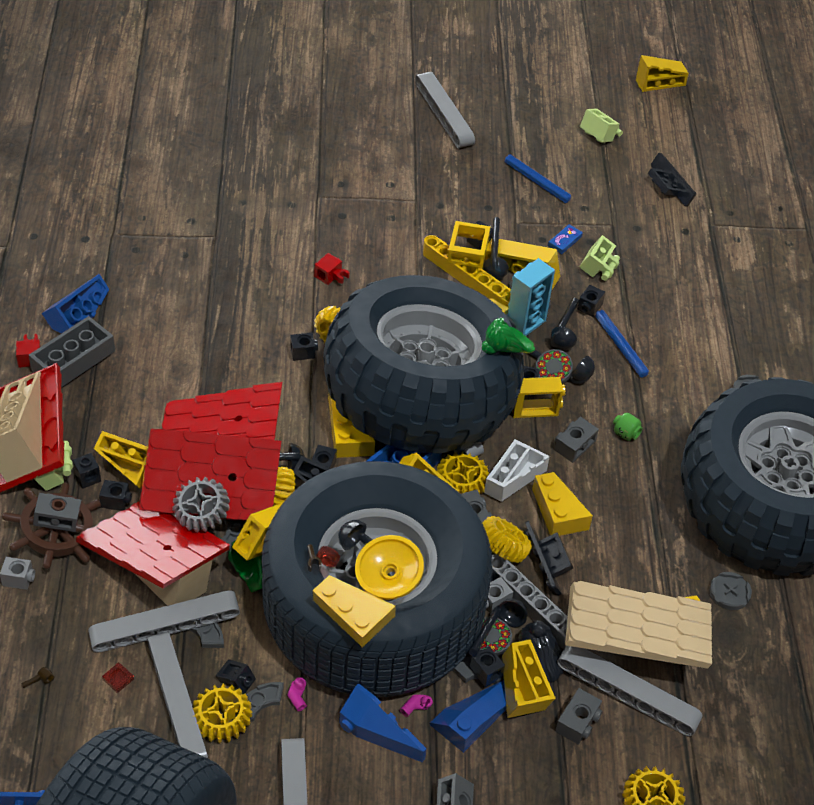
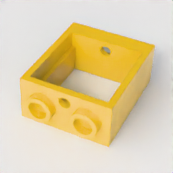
[447,221,490,268]
[512,377,566,418]
[232,504,281,560]

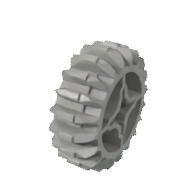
[173,477,230,533]

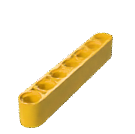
[423,235,511,308]

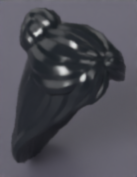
[519,620,564,683]

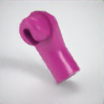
[288,677,307,711]
[400,695,433,717]

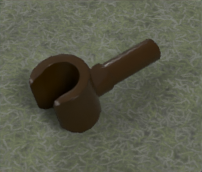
[307,544,322,572]
[21,667,55,688]

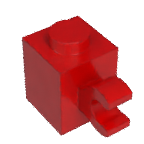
[314,253,350,285]
[16,334,41,368]

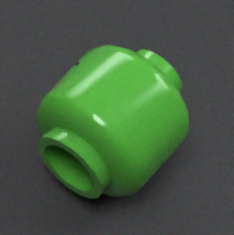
[613,412,643,441]

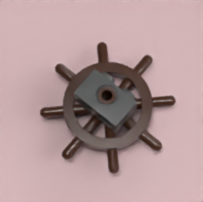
[2,482,101,569]

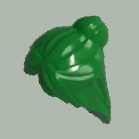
[482,317,535,354]
[228,540,262,592]

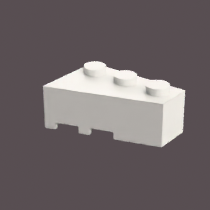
[484,439,550,502]

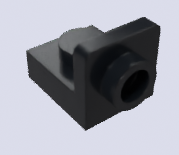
[216,659,256,694]

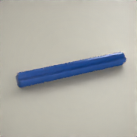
[505,154,571,203]
[595,310,649,378]

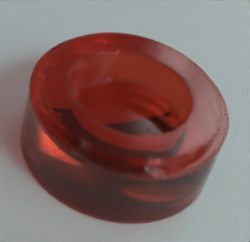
[316,546,340,567]

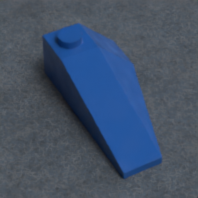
[42,274,109,333]
[430,680,507,753]
[339,684,426,762]

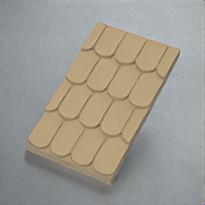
[565,581,712,669]

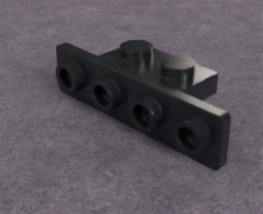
[648,153,696,206]
[525,520,574,596]

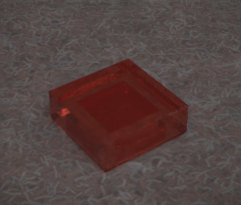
[102,662,134,693]

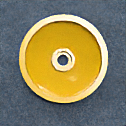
[355,535,424,600]

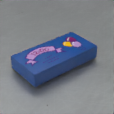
[548,224,583,254]

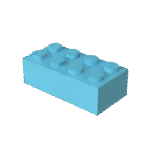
[507,258,555,336]

